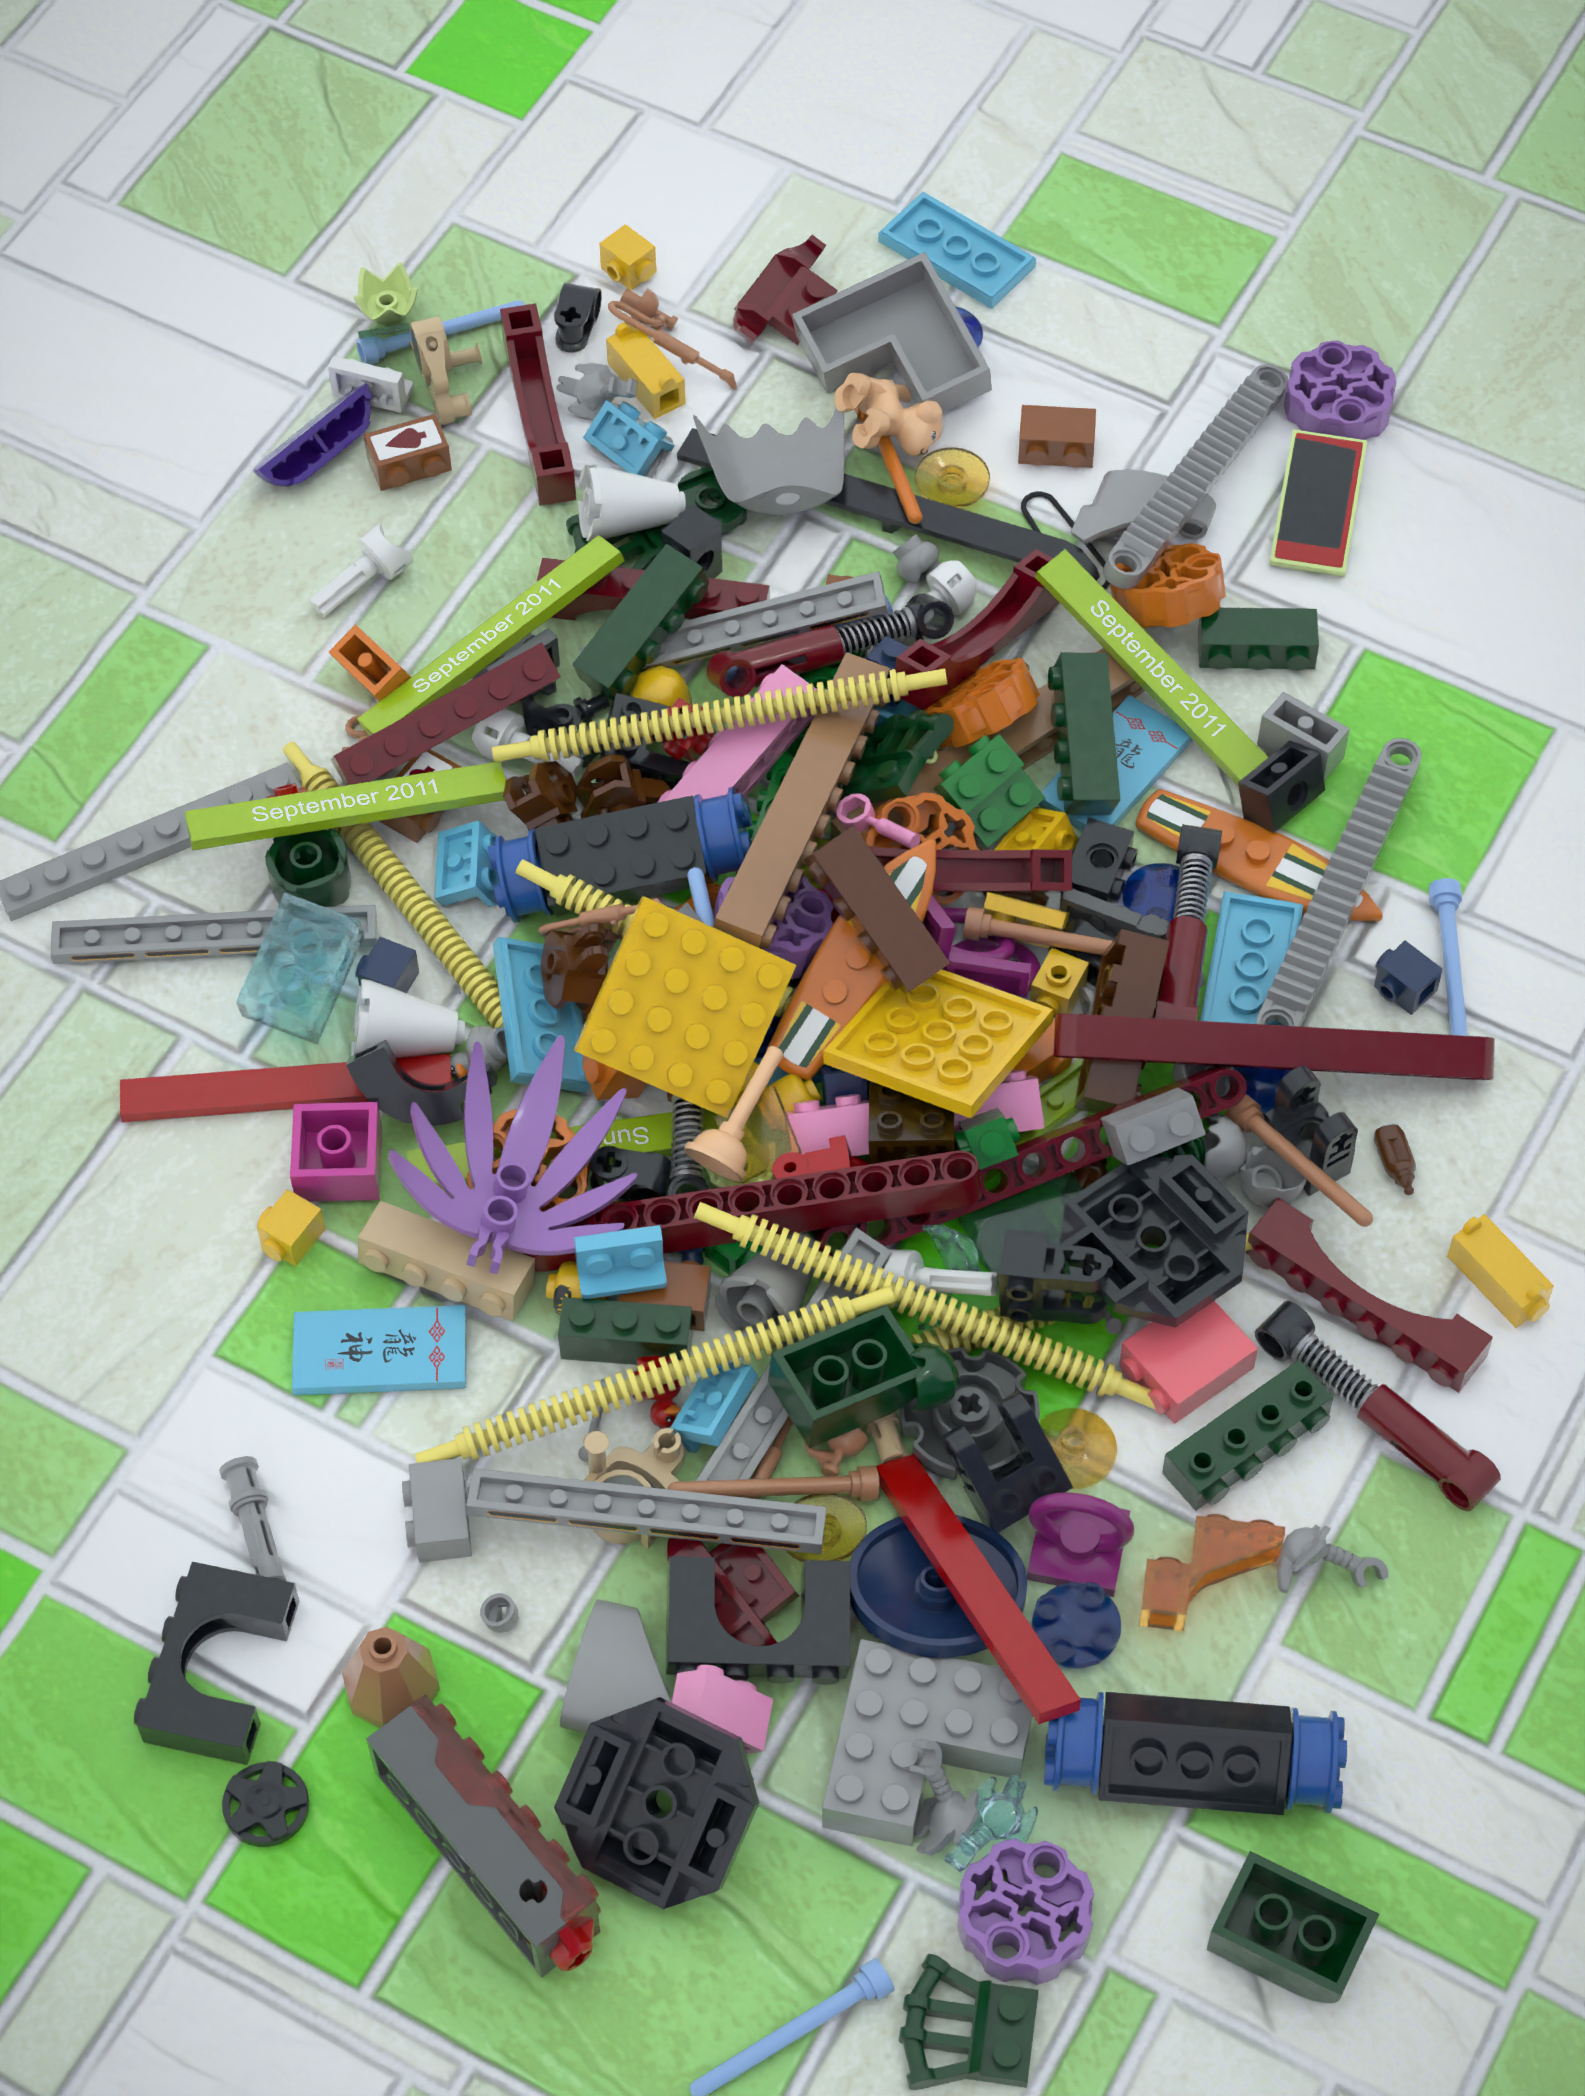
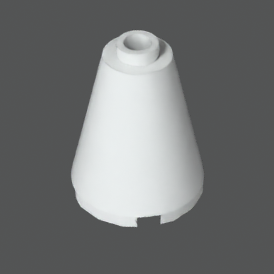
[578,464,686,541]
[351,979,465,1058]

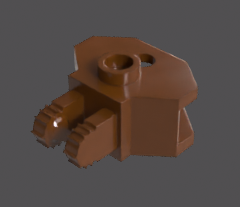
[575,754,672,819]
[503,761,578,831]
[540,923,609,1013]

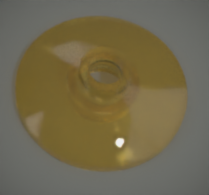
[915,447,990,508]
[1039,1408,1117,1489]
[785,1494,867,1562]

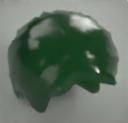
[910,1342,960,1413]

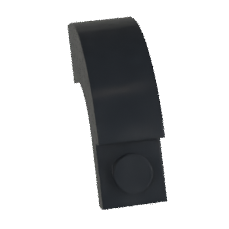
[346,1040,498,1126]

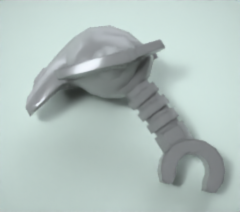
[556,363,638,420]
[1277,1525,1388,1593]
[909,1739,979,1856]

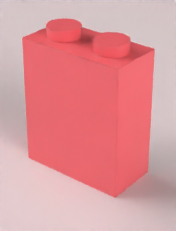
[1120,1301,1258,1424]

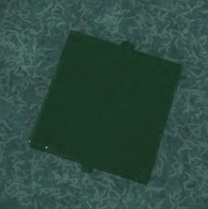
[358,320,418,339]

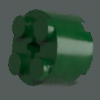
[265,829,351,909]

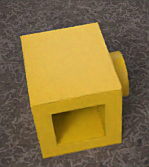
[599,224,657,290]
[1030,948,1089,1017]
[257,1189,326,1267]

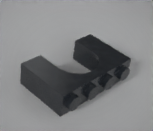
[666,1556,851,1685]
[134,1561,300,1765]

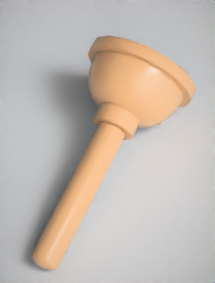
[684,1046,783,1182]

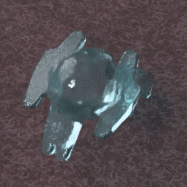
[918,1224,982,1331]
[944,1774,1038,1872]

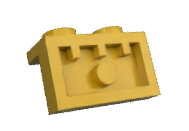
[994,807,1078,850]
[983,892,1069,949]

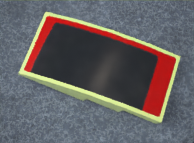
[1269,429,1367,577]

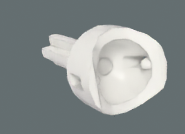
[309,522,414,617]
[896,560,977,643]
[472,708,584,781]
[881,1249,999,1308]

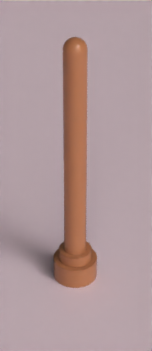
[963,906,1113,955]
[1225,1094,1373,1227]
[667,1466,879,1502]

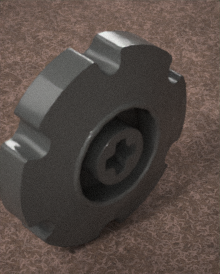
[900,1347,1040,1480]

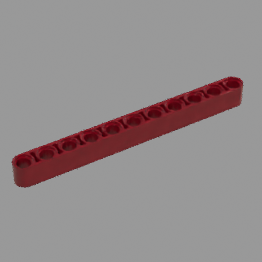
[1053,1014,1495,1080]
[814,1066,1247,1257]
[523,1151,983,1272]

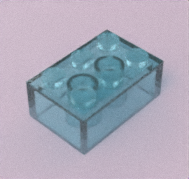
[236,893,365,1045]

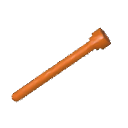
[854,408,923,524]

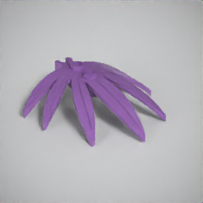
[389,1035,637,1274]

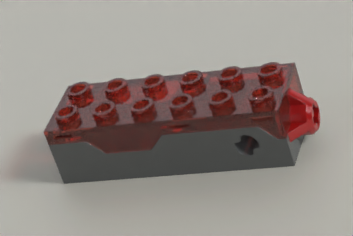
[366,1694,601,1978]

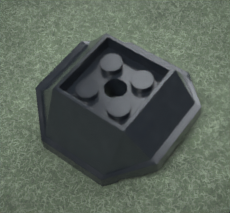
[1060,1155,1249,1328]
[554,1697,759,1909]

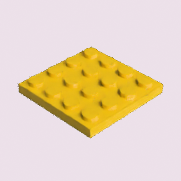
[573,896,796,1119]
[823,969,1053,1118]

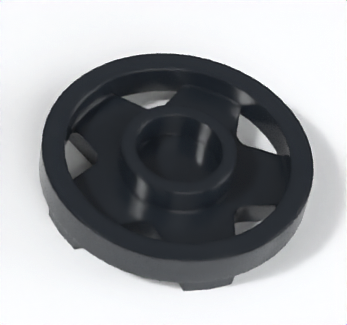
[222,1761,309,1847]

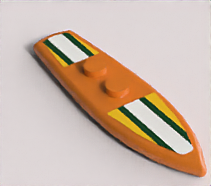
[1136,789,1383,921]
[766,839,937,1080]

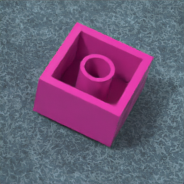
[290,1102,382,1202]

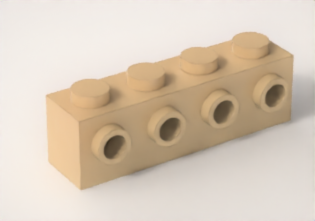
[358,1201,535,1321]

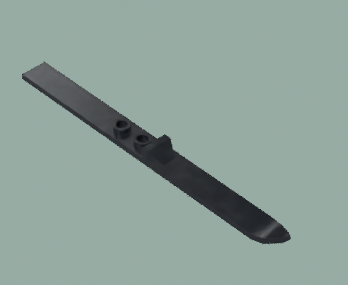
[677,428,1100,581]

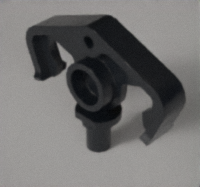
[521,681,610,769]

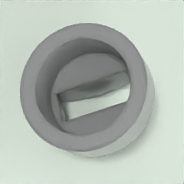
[480,1593,519,1633]

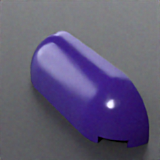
[253,383,373,486]

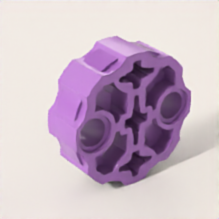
[1284,341,1397,440]
[712,876,834,979]
[957,1838,1094,1985]

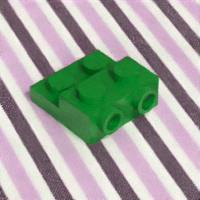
[933,734,1046,850]

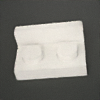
[328,356,414,413]

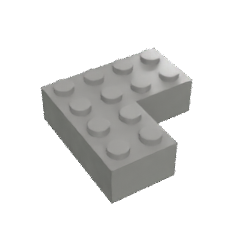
[792,252,992,413]
[822,1639,1033,1846]

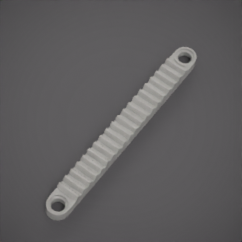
[1103,364,1288,589]
[1256,738,1422,1026]

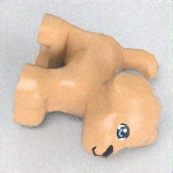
[835,373,943,457]

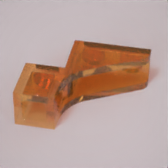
[1139,1514,1285,1631]

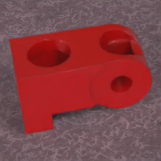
[772,1135,854,1179]

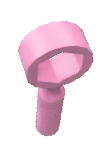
[836,794,920,849]

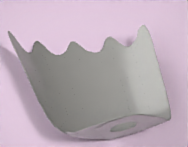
[693,408,844,516]

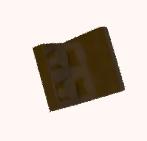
[868,1082,955,1164]

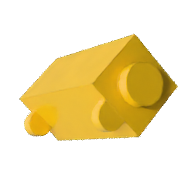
[606,322,686,419]
[1447,1214,1554,1328]

